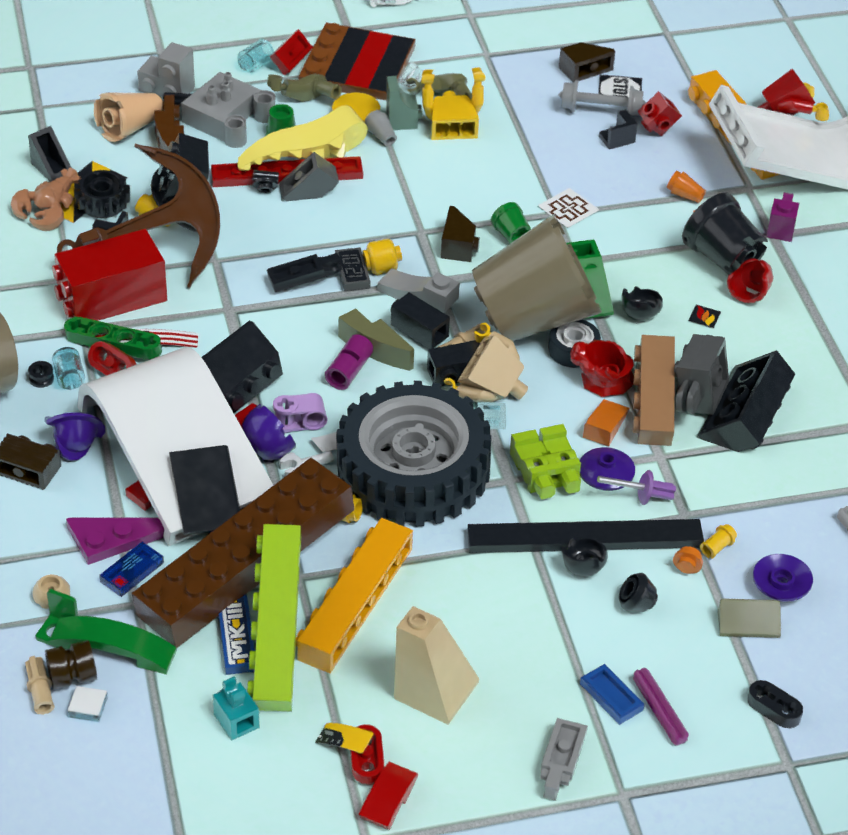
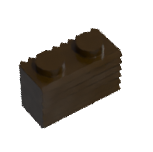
[0,433,62,490]

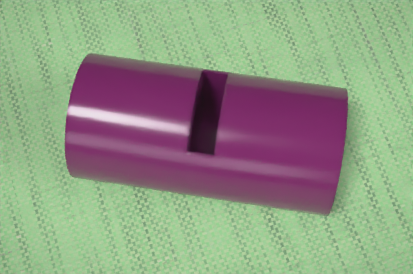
[325,334,374,390]

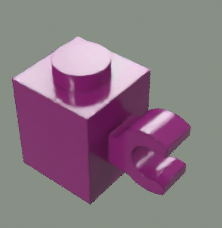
[766,192,800,242]

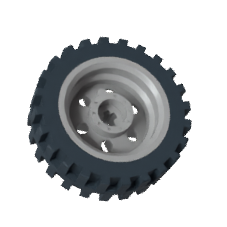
[336,380,491,527]

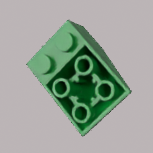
[566,239,614,319]

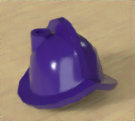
[44,412,106,461]

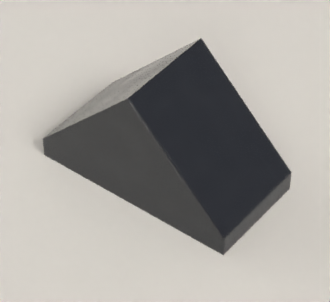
[28,126,72,182]

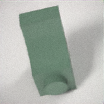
[386,76,422,130]

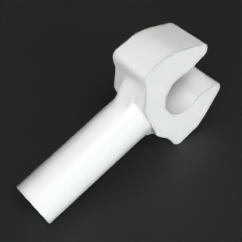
[280,451,334,476]

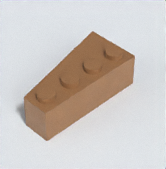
[633,335,675,446]

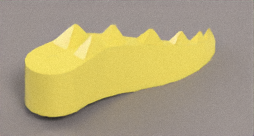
[238,105,368,171]

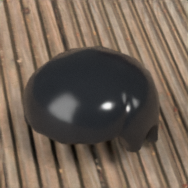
[622,286,663,320]
[561,537,608,577]

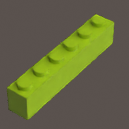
[247,524,301,712]

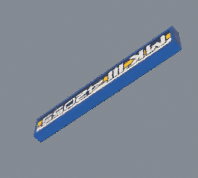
[209,531,255,675]

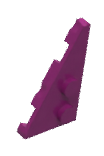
[66,517,165,565]

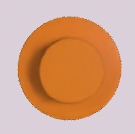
[673,546,703,574]

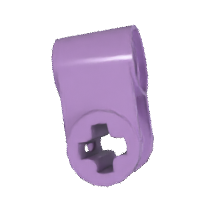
[273,393,328,433]

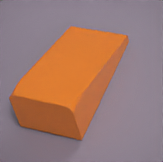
[583,399,629,446]

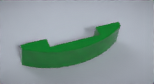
[49,616,177,675]

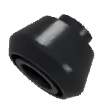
[619,572,658,612]

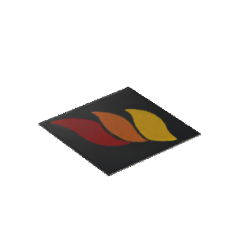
[688,304,721,328]

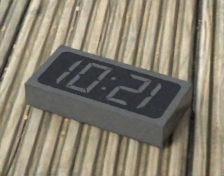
[335,247,371,291]

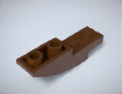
[154,95,184,151]

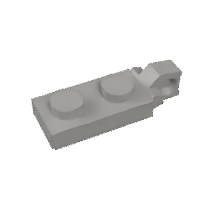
[540,718,588,801]

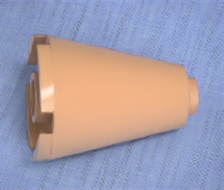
[94,92,164,142]

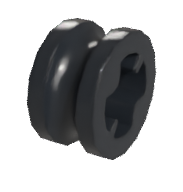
[28,361,54,388]

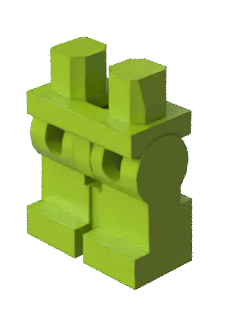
[510,424,581,499]

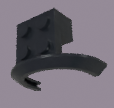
[151,133,209,232]

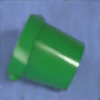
[266,104,296,136]
[490,202,531,243]

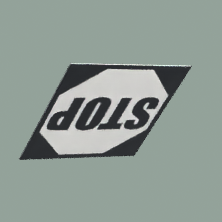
[598,74,642,97]

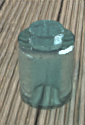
[238,39,274,73]
[52,347,85,390]

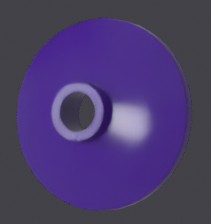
[580,447,635,491]
[753,554,813,601]

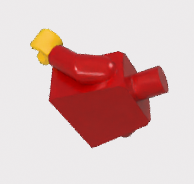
[758,68,829,121]

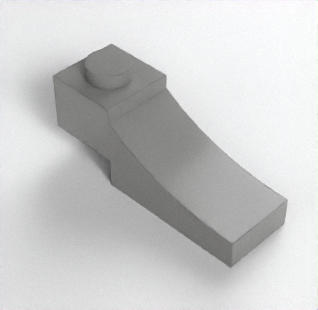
[377,268,460,313]

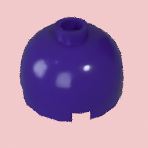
[241,404,296,461]

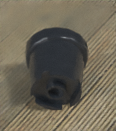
[682,192,768,275]

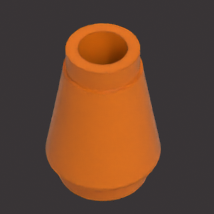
[667,171,706,203]

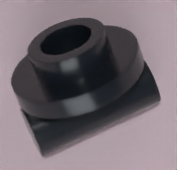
[252,170,279,193]

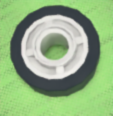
[548,320,601,368]

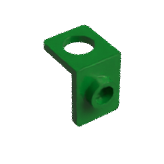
[35,589,78,647]

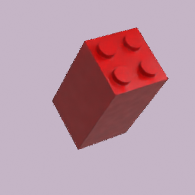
[52,229,168,321]

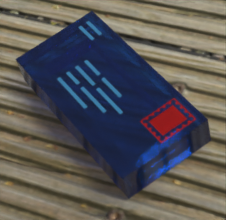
[99,541,164,597]

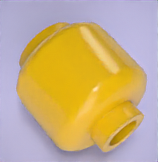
[362,238,402,275]

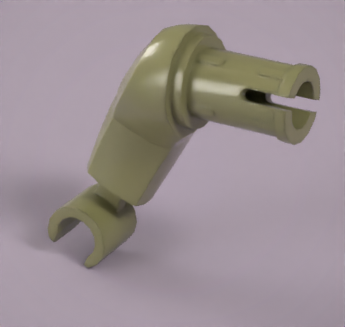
[406,73,472,100]
[267,74,342,102]

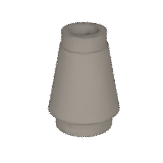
[365,110,397,146]

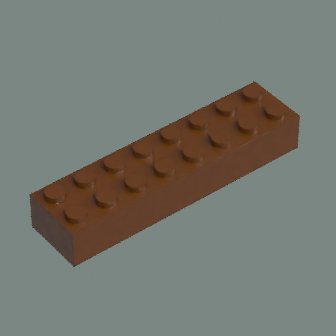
[131,458,354,648]

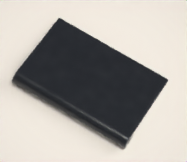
[169,445,240,535]

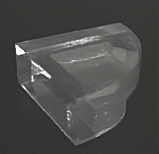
[398,62,423,87]

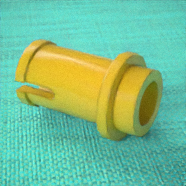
[700,524,737,559]

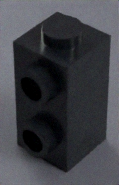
[390,292,450,349]
[427,340,480,386]

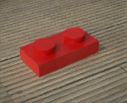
[269,29,313,75]

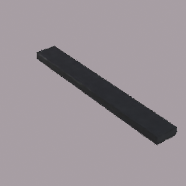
[467,519,704,553]

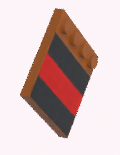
[298,22,416,101]

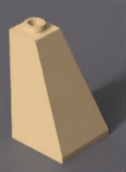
[394,606,479,725]

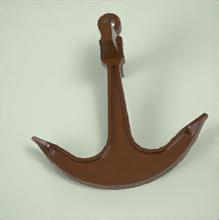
[57,143,220,288]

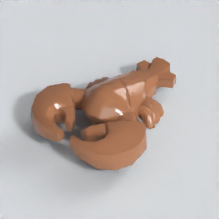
[11,167,81,231]

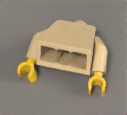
[444,322,528,403]

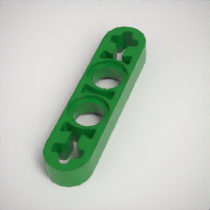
[64,317,162,360]

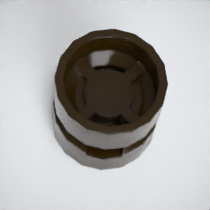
[45,640,97,690]

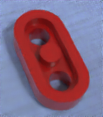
[88,341,137,376]
[350,724,384,784]

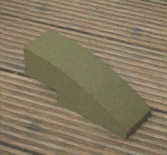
[338,308,414,371]

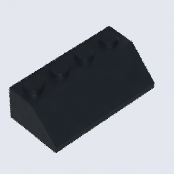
[201,320,283,413]
[698,350,795,452]

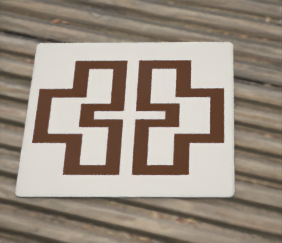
[538,188,599,228]

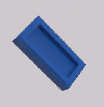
[580,664,645,725]

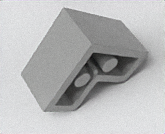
[137,42,195,98]

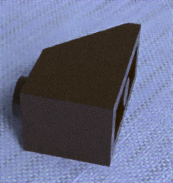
[559,42,616,82]
[441,206,480,262]

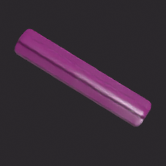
[633,667,689,746]

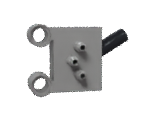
[163,72,276,148]

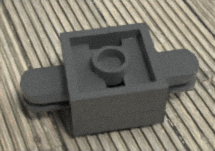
[674,334,729,415]

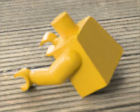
[421,67,486,140]

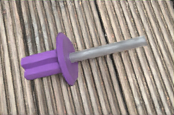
[597,470,676,505]

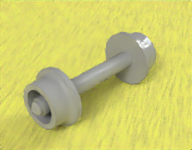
[558,80,646,116]

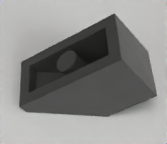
[279,152,339,201]

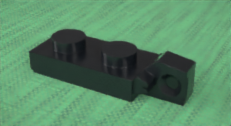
[267,253,342,293]

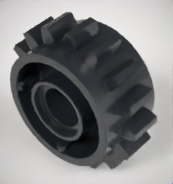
[74,170,130,218]

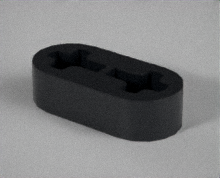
[747,680,803,729]

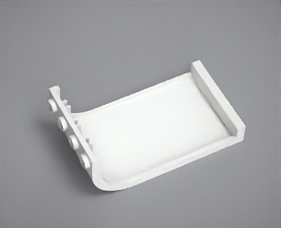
[709,85,848,189]
[77,347,273,547]

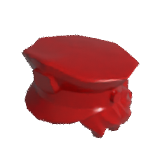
[570,340,634,397]

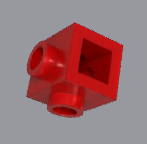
[638,91,682,136]

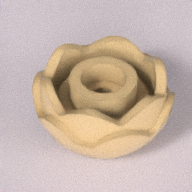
[33,574,70,609]

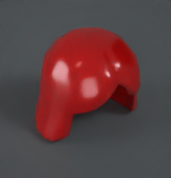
[727,258,774,303]

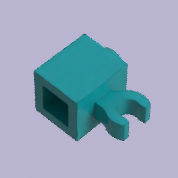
[213,676,260,741]

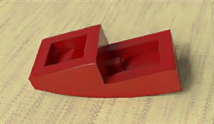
[358,761,418,830]

